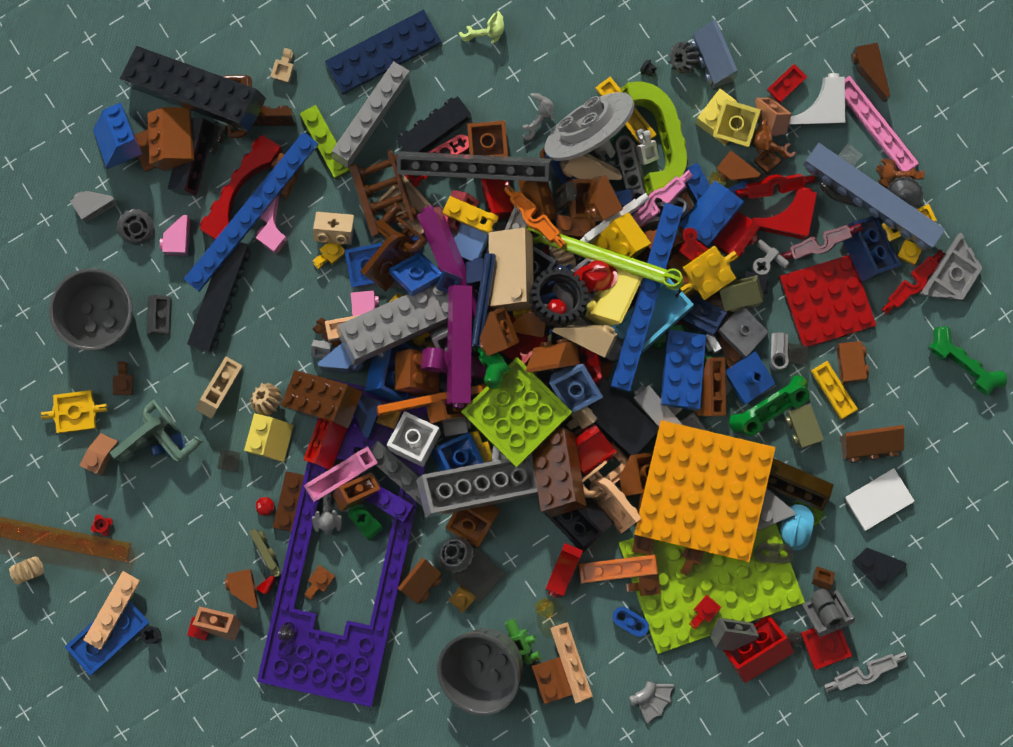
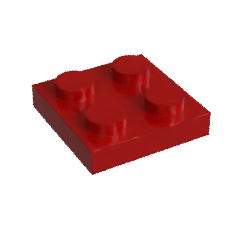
[800,628,852,670]

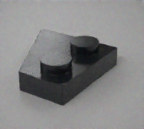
[852,548,907,590]

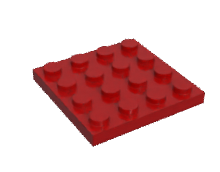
[779,255,876,349]

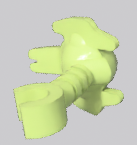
[459,11,504,44]

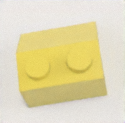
[695,89,737,146]
[713,99,761,147]
[244,413,294,462]

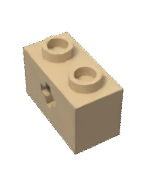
[313,212,355,245]

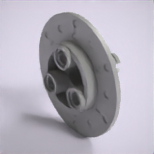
[545,92,634,161]

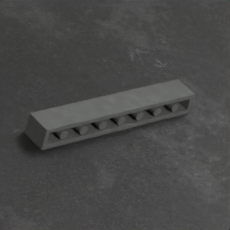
[397,151,552,182]

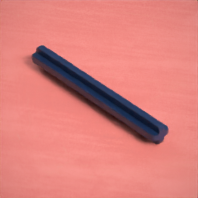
[471,253,496,348]

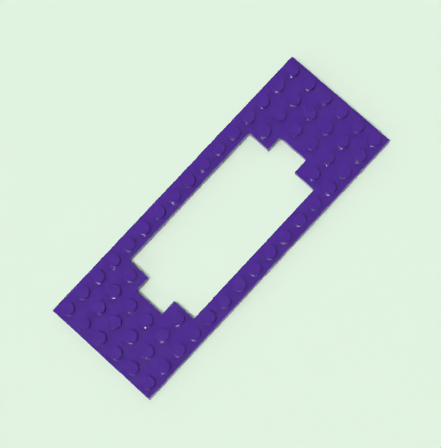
[257,378,435,707]

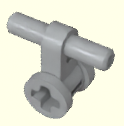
[751,240,789,276]

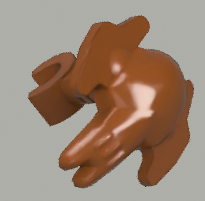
[754,120,796,159]
[876,159,925,188]

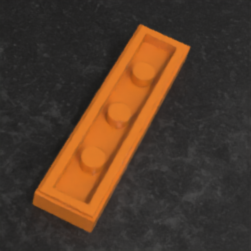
[579,554,659,583]

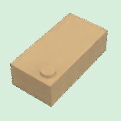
[488,228,534,311]

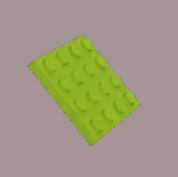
[461,357,572,468]

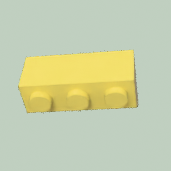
[585,268,643,326]

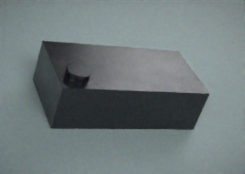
[588,377,659,457]

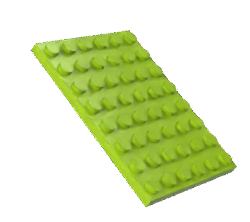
[618,523,805,654]

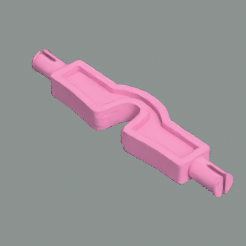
[632,170,693,228]

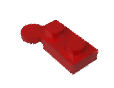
[678,228,708,261]

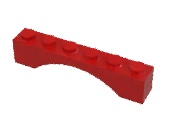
[199,135,283,240]

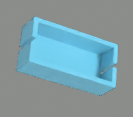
[611,277,694,354]

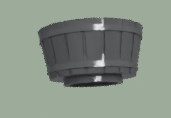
[49,268,133,351]
[437,628,523,715]

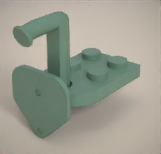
[110,399,204,462]

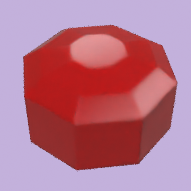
[547,299,567,314]
[256,497,275,516]

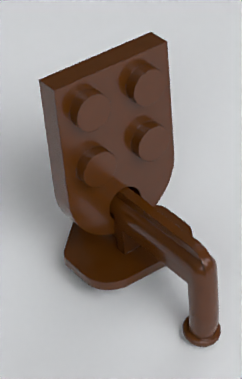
[220,75,296,138]
[360,202,428,292]

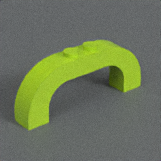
[621,81,687,196]

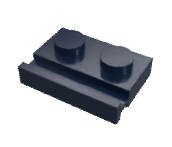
[680,295,727,337]

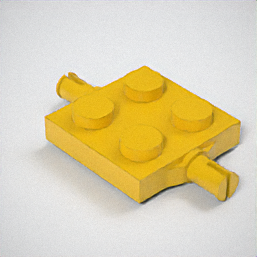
[680,246,738,300]
[41,390,108,434]

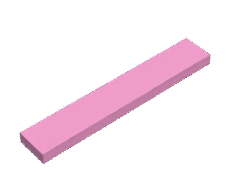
[845,76,919,171]

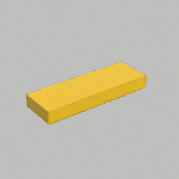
[810,361,858,420]

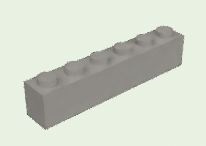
[332,61,409,168]

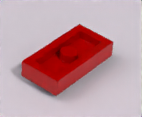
[767,64,807,104]

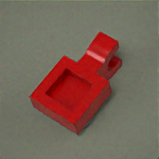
[689,594,721,629]

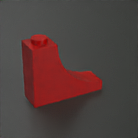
[752,187,817,240]
[545,543,583,598]

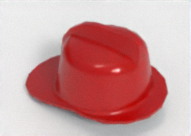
[574,260,618,293]

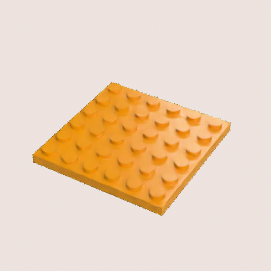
[634,420,776,562]

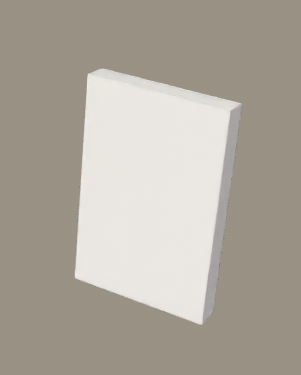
[844,468,914,531]

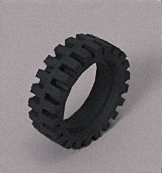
[529,267,589,327]

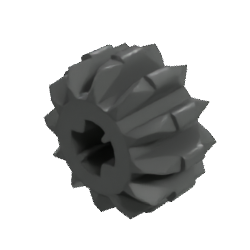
[667,42,700,74]

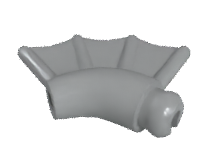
[629,681,675,724]

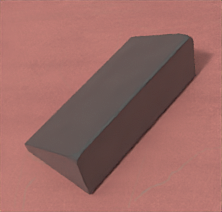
[146,295,171,334]

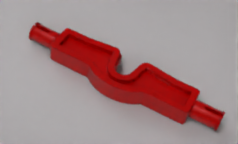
[735,174,815,199]
[881,249,945,315]

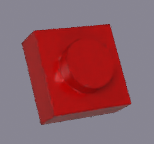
[187,616,209,641]

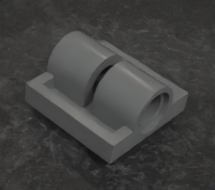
[802,589,855,637]

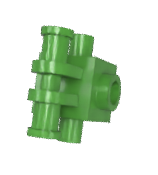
[505,619,541,667]

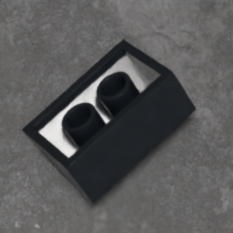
[545,497,615,553]

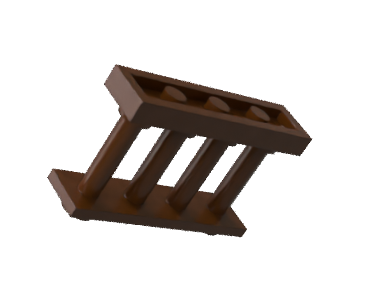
[349,150,418,239]

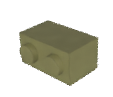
[719,275,764,312]
[785,404,824,449]

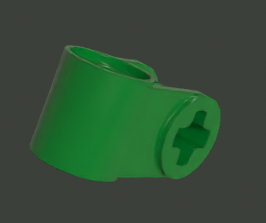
[348,504,384,541]

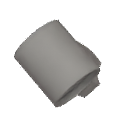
[769,333,789,373]

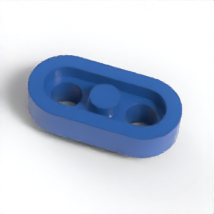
[612,607,649,637]

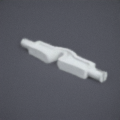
[580,193,650,243]

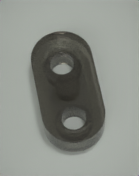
[754,543,794,564]

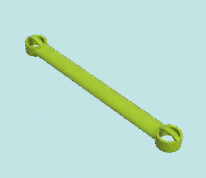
[526,226,684,290]

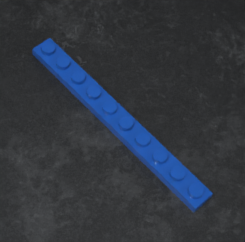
[184,132,319,292]
[611,203,683,392]

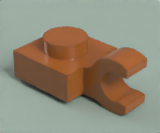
[304,565,335,600]

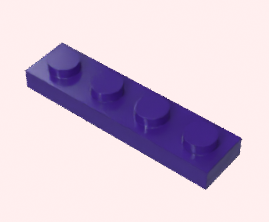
[347,475,415,523]

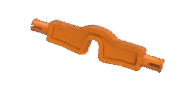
[504,185,567,249]

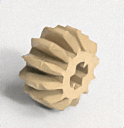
[549,246,576,271]
[249,383,283,416]
[9,557,44,584]

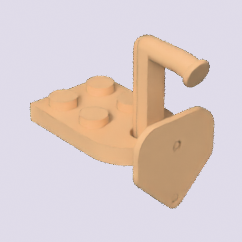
[582,441,641,534]

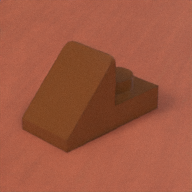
[135,129,156,172]

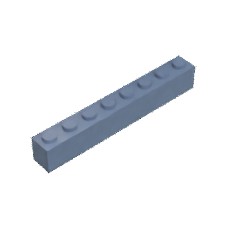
[803,143,945,251]

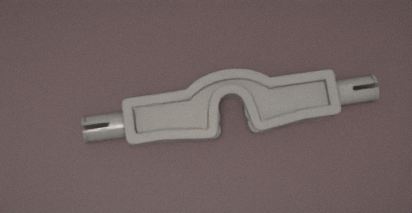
[823,651,908,693]

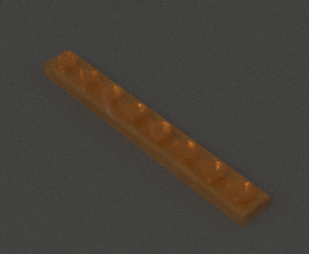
[0,517,132,562]

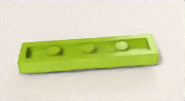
[299,105,350,179]

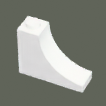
[789,73,845,124]

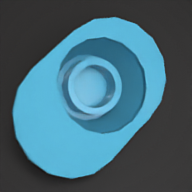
[780,505,814,550]

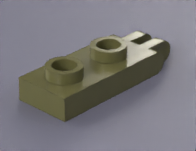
[249,528,281,577]

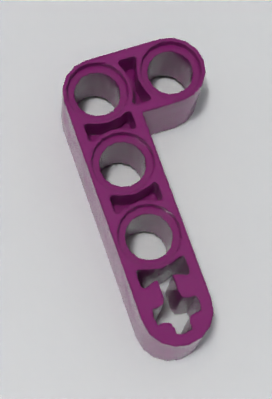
[420,348,488,379]

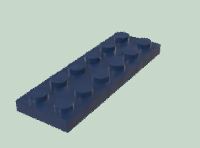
[325,10,441,95]

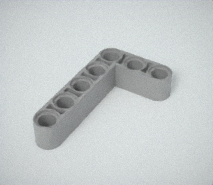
[616,136,690,228]

